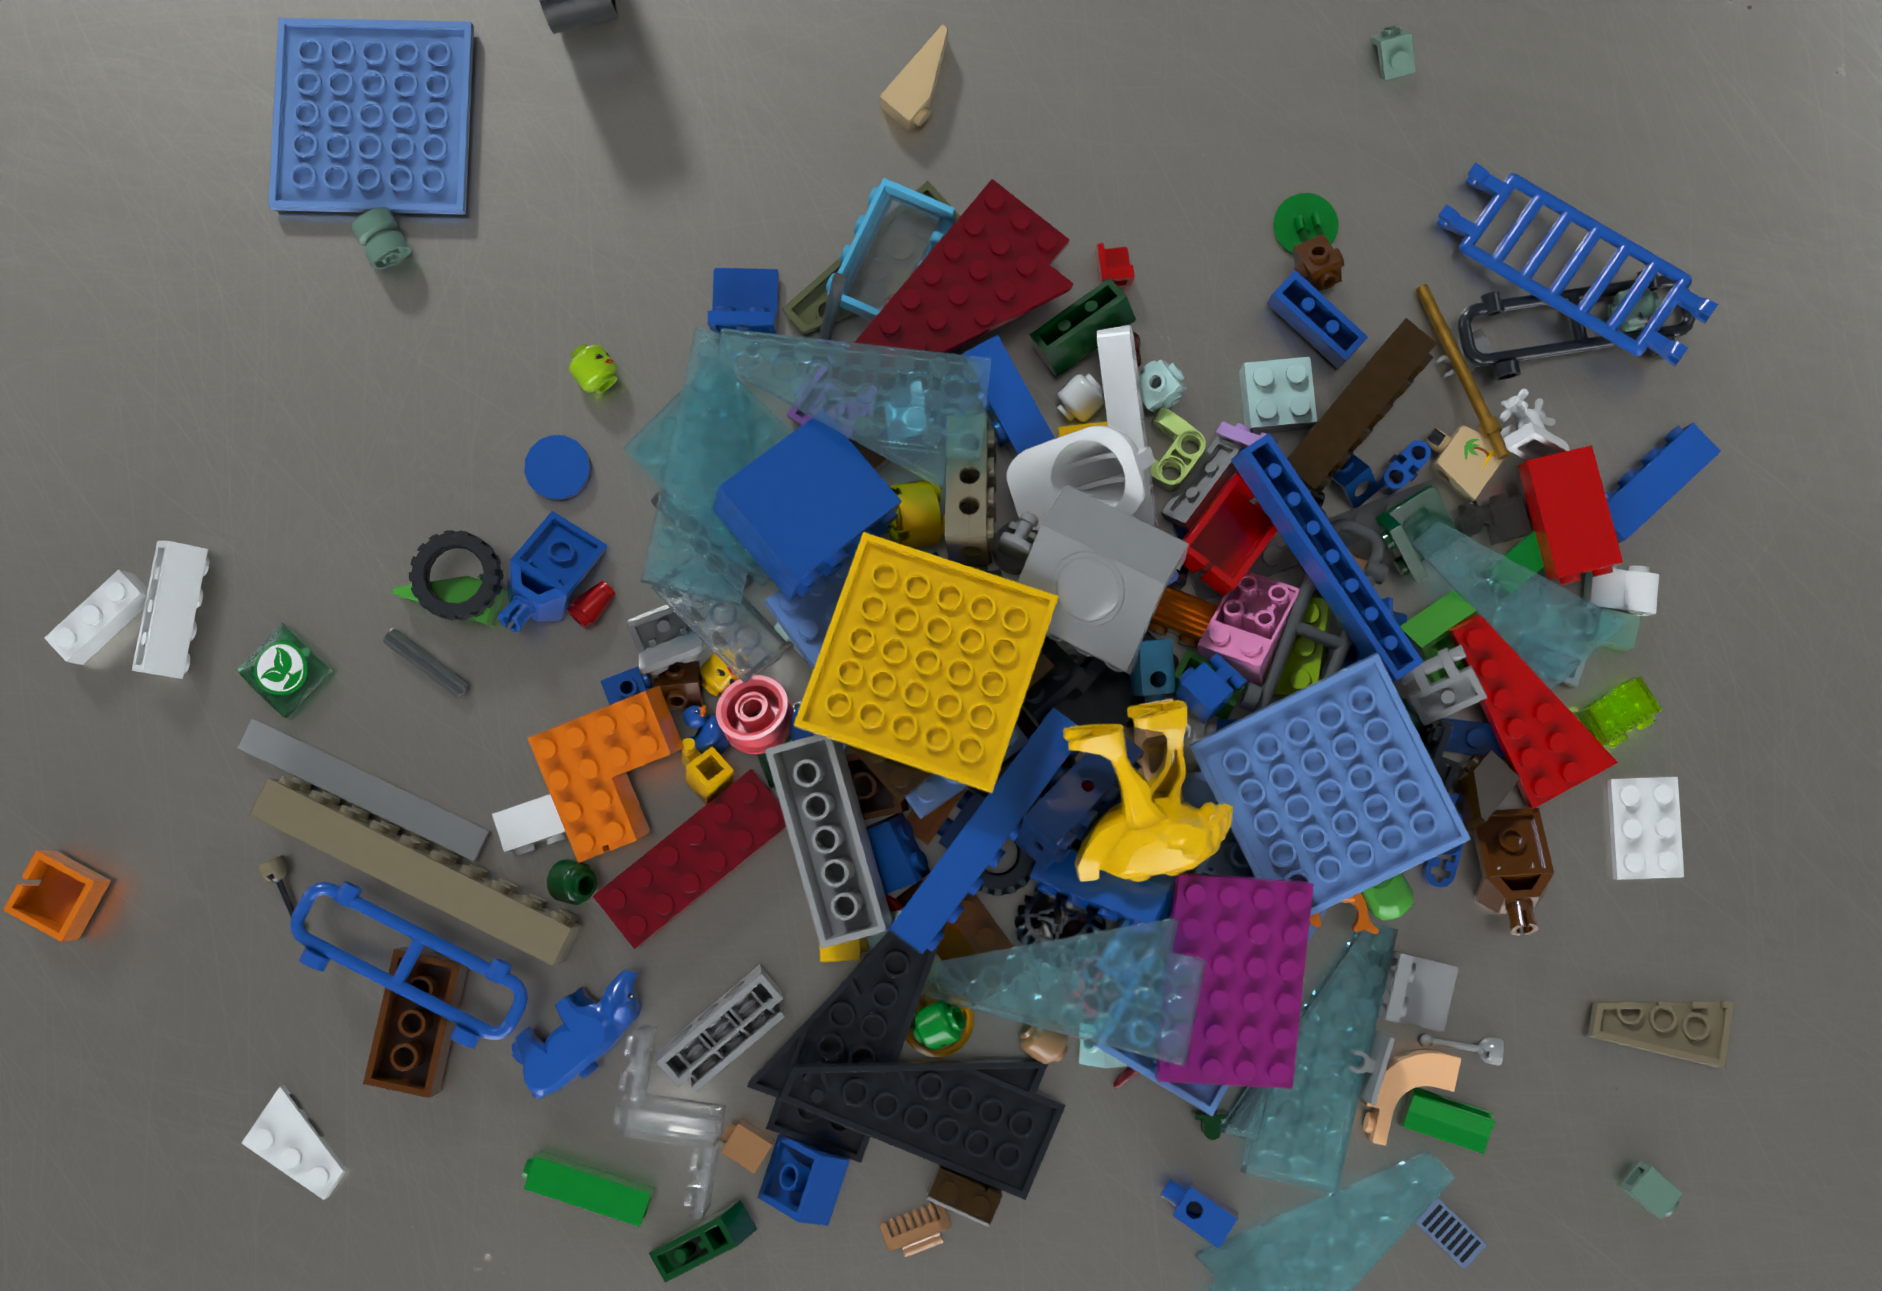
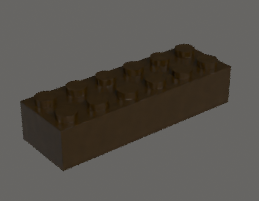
[1287,318,1437,498]

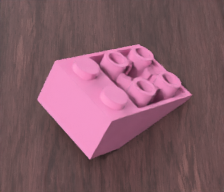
[1197,571,1300,687]

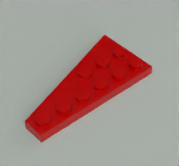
[1447,615,1618,809]

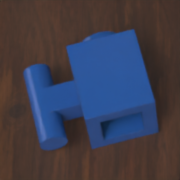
[1175,653,1247,724]

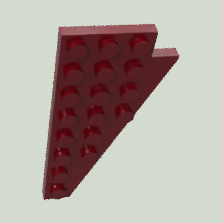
[824,179,1074,402]

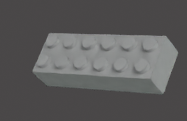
[765,734,893,949]

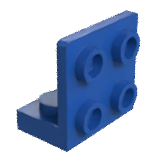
[707,268,779,335]

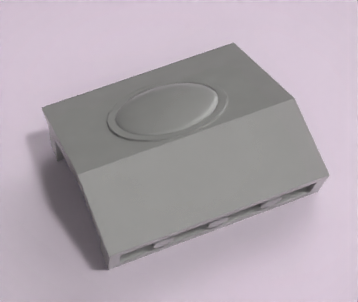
[1017,485,1189,675]

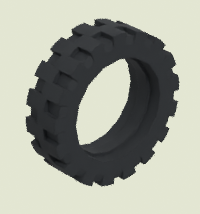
[409,530,504,621]

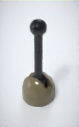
[257,855,306,929]

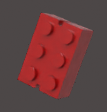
[1182,471,1278,596]

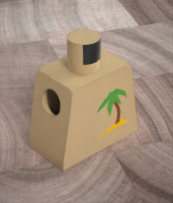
[1424,425,1504,504]

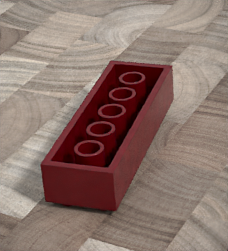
[593,769,787,949]

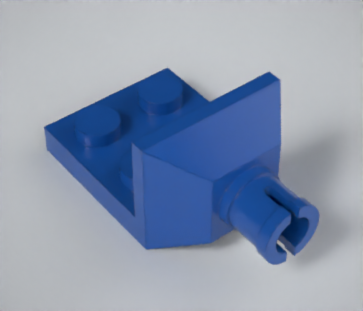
[498,511,607,632]

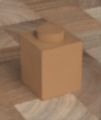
[720,1118,775,1174]

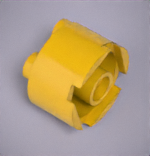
[888,479,945,548]

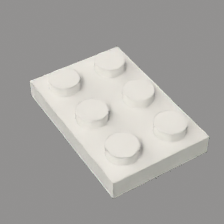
[1607,777,1684,880]

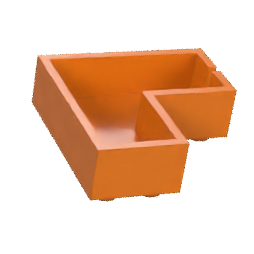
[528,686,684,863]

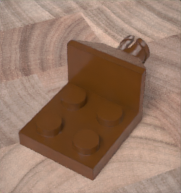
[1472,808,1554,936]

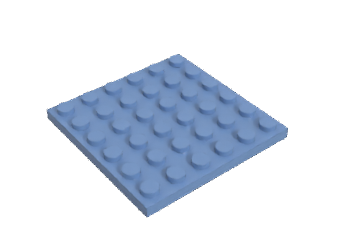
[268,18,474,215]
[1189,653,1471,916]

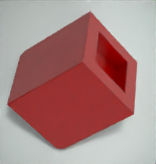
[1095,243,1135,287]

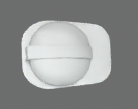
[1006,426,1155,531]

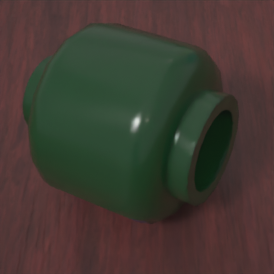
[547,859,597,905]

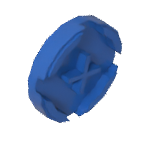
[524,435,591,500]

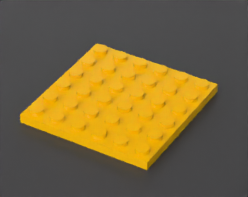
[794,532,1059,793]

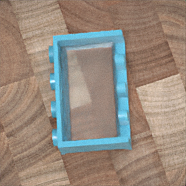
[826,177,957,321]

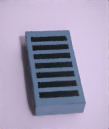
[1412,1195,1487,1270]

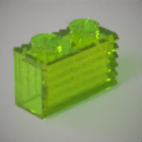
[1576,676,1662,748]

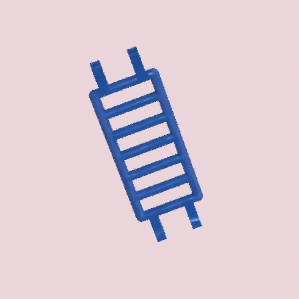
[1436,162,1718,367]

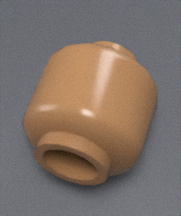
[1018,1014,1068,1064]

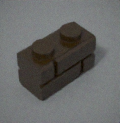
[926,1165,1003,1227]

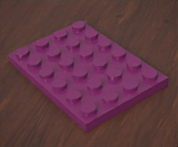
[1155,873,1314,1089]

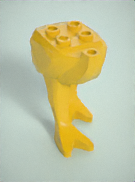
[1063,700,1234,882]

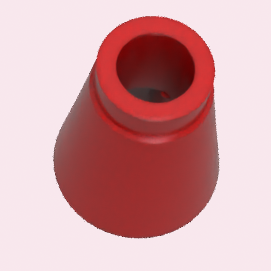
[566,580,616,629]

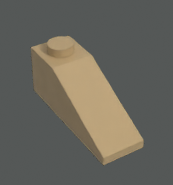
[879,24,948,132]

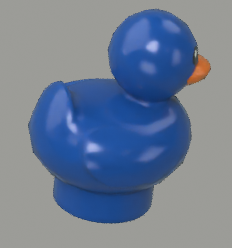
[683,705,729,755]

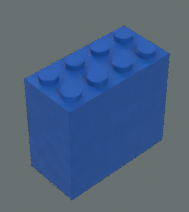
[713,410,902,601]

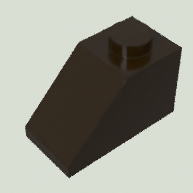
[1457,750,1520,831]

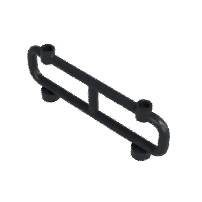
[1458,270,1696,381]

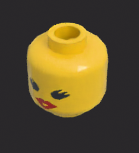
[700,647,749,697]

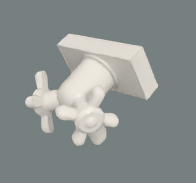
[1500,389,1570,460]

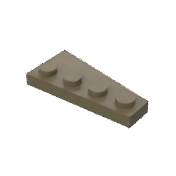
[1588,1001,1734,1068]

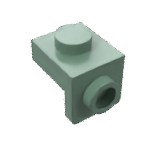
[1371,26,1416,80]

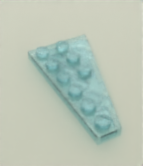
[1411,521,1627,691]

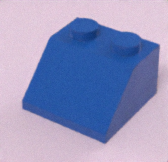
[757,1134,850,1226]

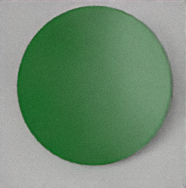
[1273,193,1338,255]

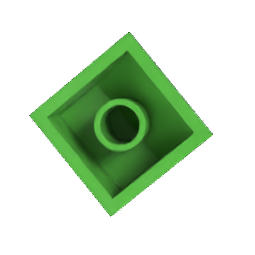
[1400,590,1478,683]

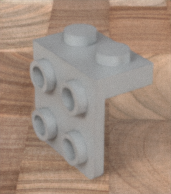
[626,597,704,675]

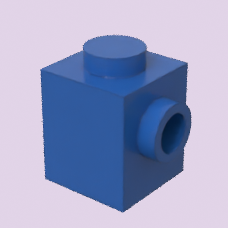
[600,666,653,705]

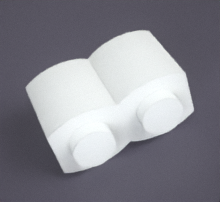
[1582,565,1659,616]

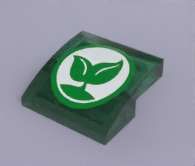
[236,622,333,718]

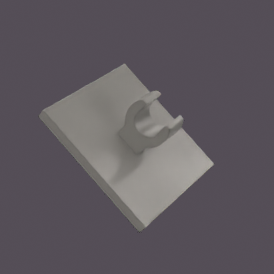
[1347,1030,1395,1105]

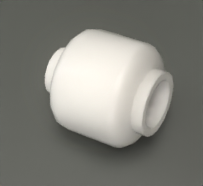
[1057,373,1105,422]

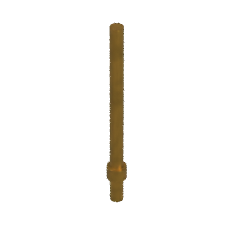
[1416,284,1511,460]

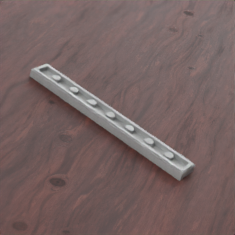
[237,718,491,862]

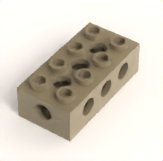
[945,415,997,565]

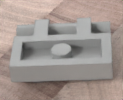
[1400,645,1487,726]

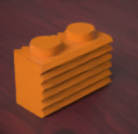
[1147,586,1218,648]

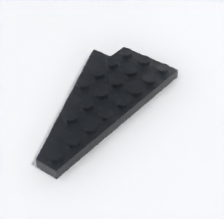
[747,920,948,1163]

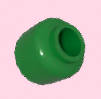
[913,1000,965,1050]

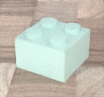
[1239,357,1317,434]

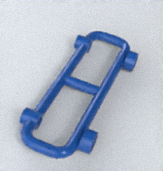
[290,881,528,1049]

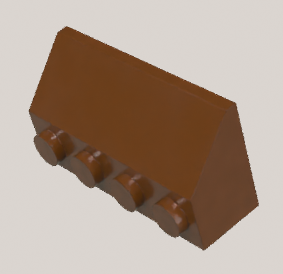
[896,873,1030,1006]

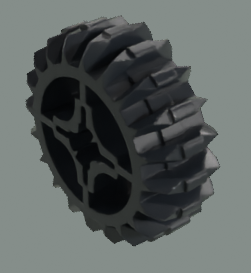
[1014,886,1106,969]

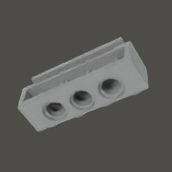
[656,964,785,1092]

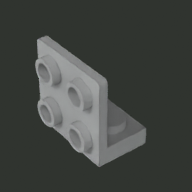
[1377,950,1458,1032]

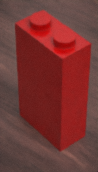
[1517,445,1623,585]

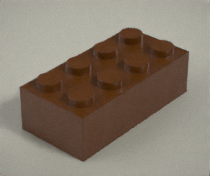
[363,947,468,1098]

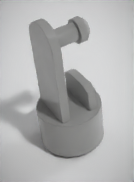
[992,512,1039,575]

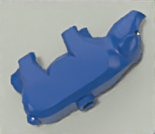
[512,969,642,1099]

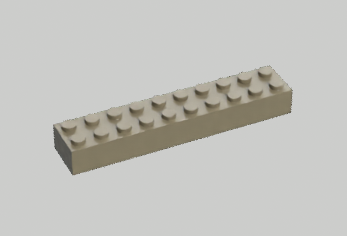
[249,775,583,966]

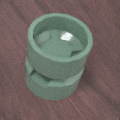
[351,207,411,269]

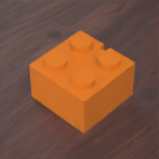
[3,850,111,942]

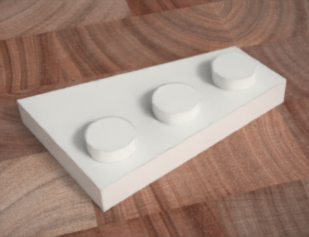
[242,1085,347,1200]

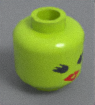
[568,344,618,394]

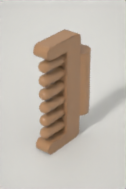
[880,1203,951,1257]

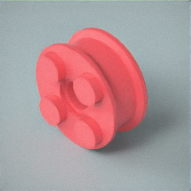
[716,675,795,754]

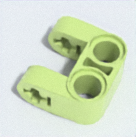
[1151,407,1206,492]

